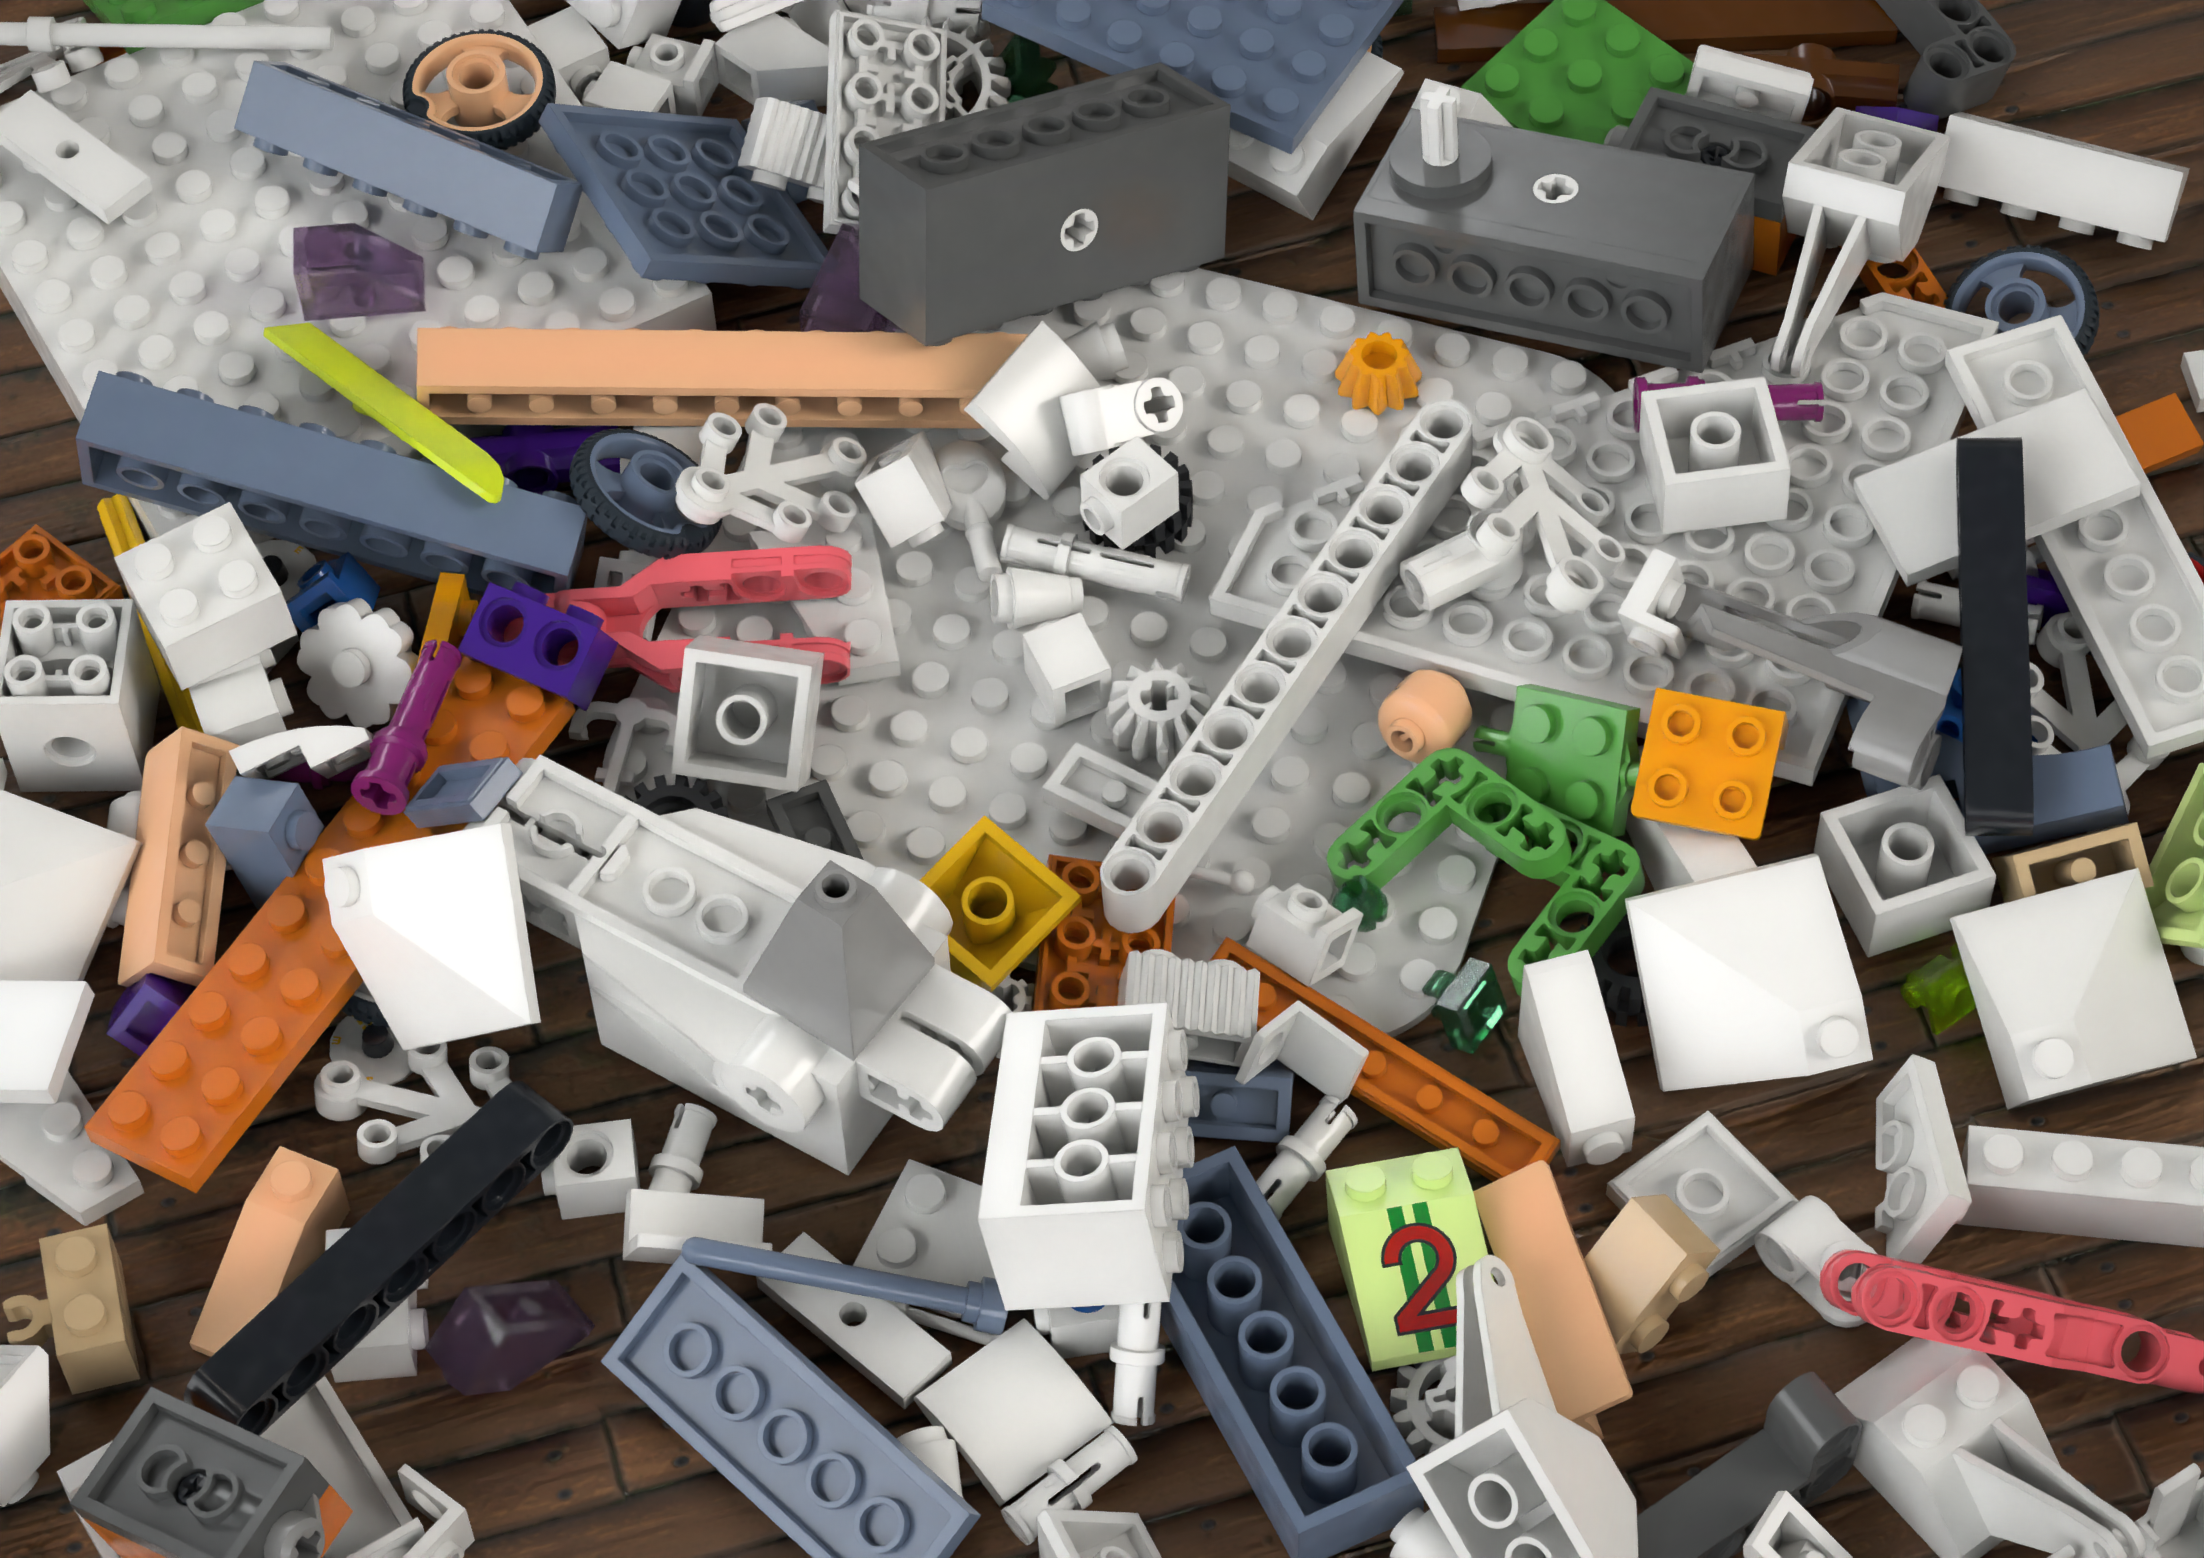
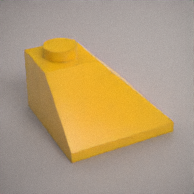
[919,815,1081,992]

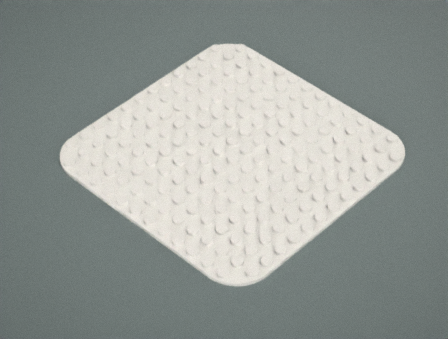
[603,240,1615,1037]

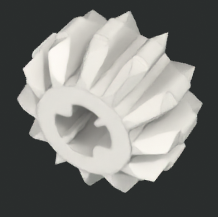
[1105,658,1213,770]

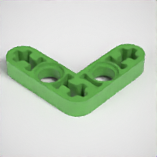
[1326,748,1572,897]
[1478,802,1645,997]

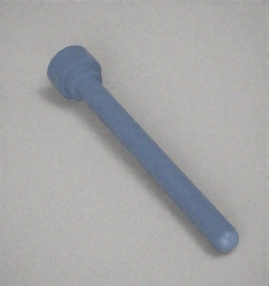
[681,1237,1008,1335]

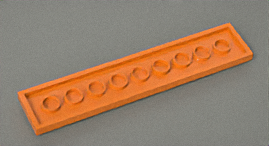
[84,656,576,1193]

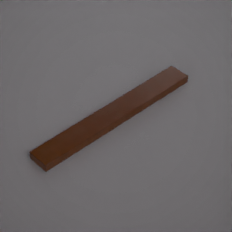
[1433,0,1898,63]

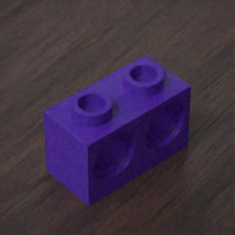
[458,581,618,711]

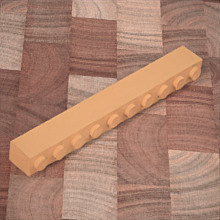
[416,326,1028,429]

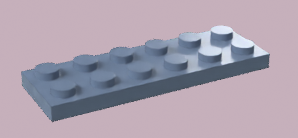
[600,1253,981,1558]

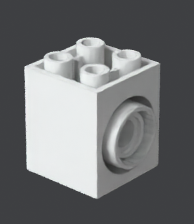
[0,599,160,792]

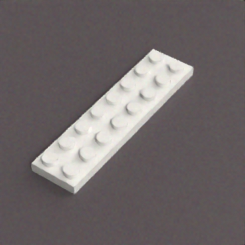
[1945,315,2204,760]

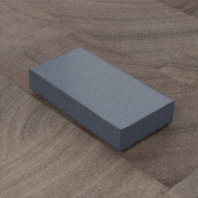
[403,757,523,828]

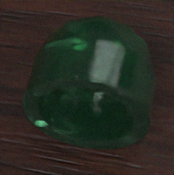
[1331,875,1389,933]

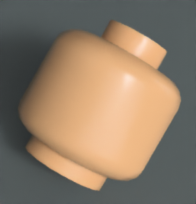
[1378,670,1472,764]

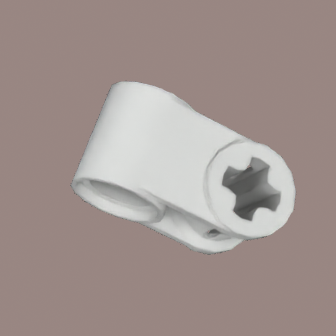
[1059,378,1183,456]
[1754,1195,1877,1328]

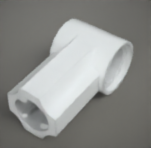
[1400,506,1523,611]

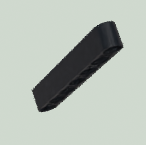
[1956,437,2034,836]
[184,1081,574,1436]

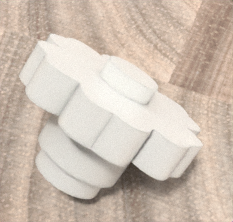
[297,598,419,728]

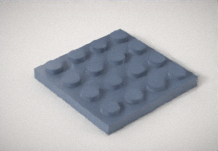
[538,103,842,289]

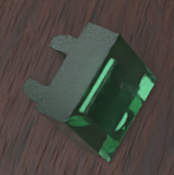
[998,34,1058,103]
[1422,957,1508,1054]

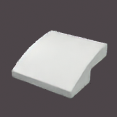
[964,321,1100,501]
[229,725,374,780]
[913,1318,1114,1507]

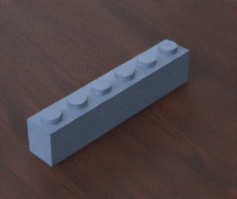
[234,61,583,260]

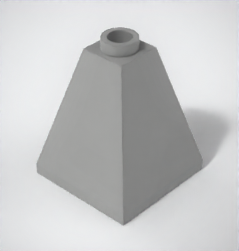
[743,860,935,1061]

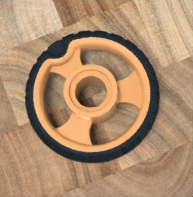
[402,29,556,151]

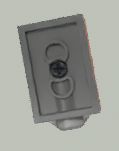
[1603,87,1817,276]
[69,1387,353,1558]

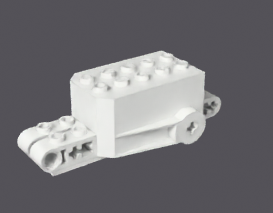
[463,755,1012,1175]

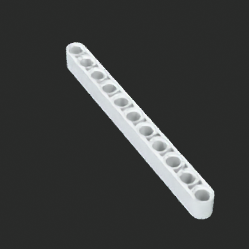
[1100,399,1473,933]

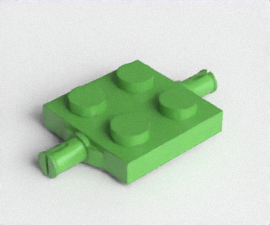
[1473,684,1641,837]

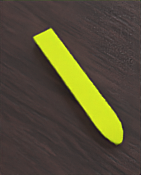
[263,322,504,503]

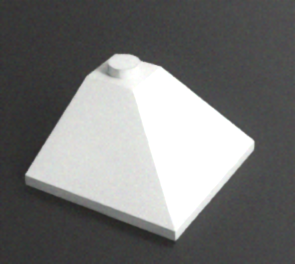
[0,789,142,981]
[322,822,541,1050]
[1625,853,1873,1092]
[1950,868,2197,1110]

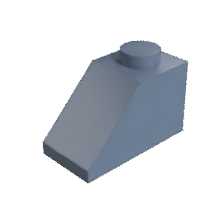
[205,776,324,909]

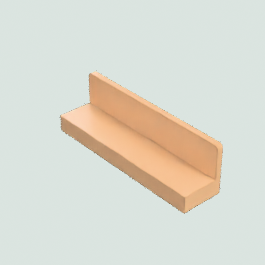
[118,726,239,987]
[1473,1160,1633,1440]

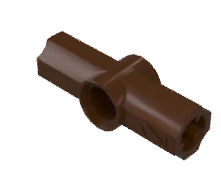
[1729,43,1900,122]

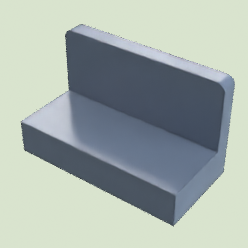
[1185,1059,1295,1143]

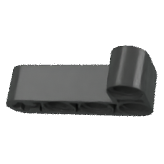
[1875,0,2016,119]
[1637,1372,1862,1558]

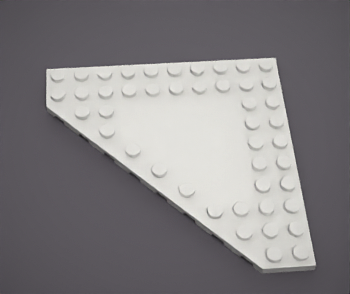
[1209,292,1999,786]

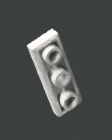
[0,90,153,225]
[756,1232,952,1409]

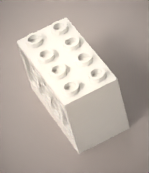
[978,1002,1200,1311]

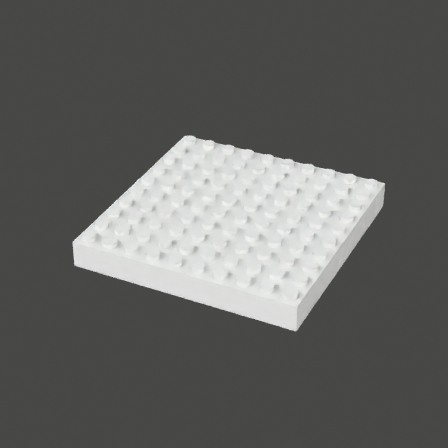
[0,0,717,544]

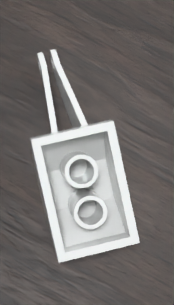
[1770,107,1951,378]
[1406,1255,1639,1558]
[1835,1337,2146,1558]

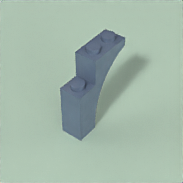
[1846,698,2129,855]

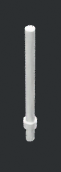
[0,16,334,52]

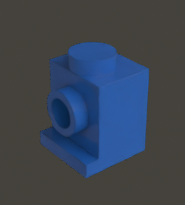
[286,552,381,632]

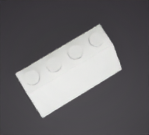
[1938,112,2190,250]

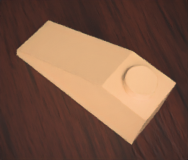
[190,1146,350,1357]

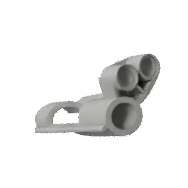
[1665,579,1962,790]

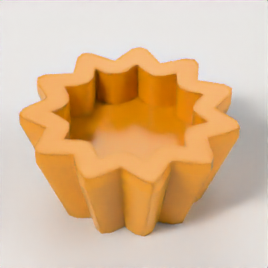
[1335,332,1422,415]

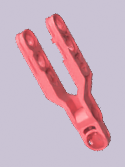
[504,545,852,693]
[1820,1249,2204,1394]

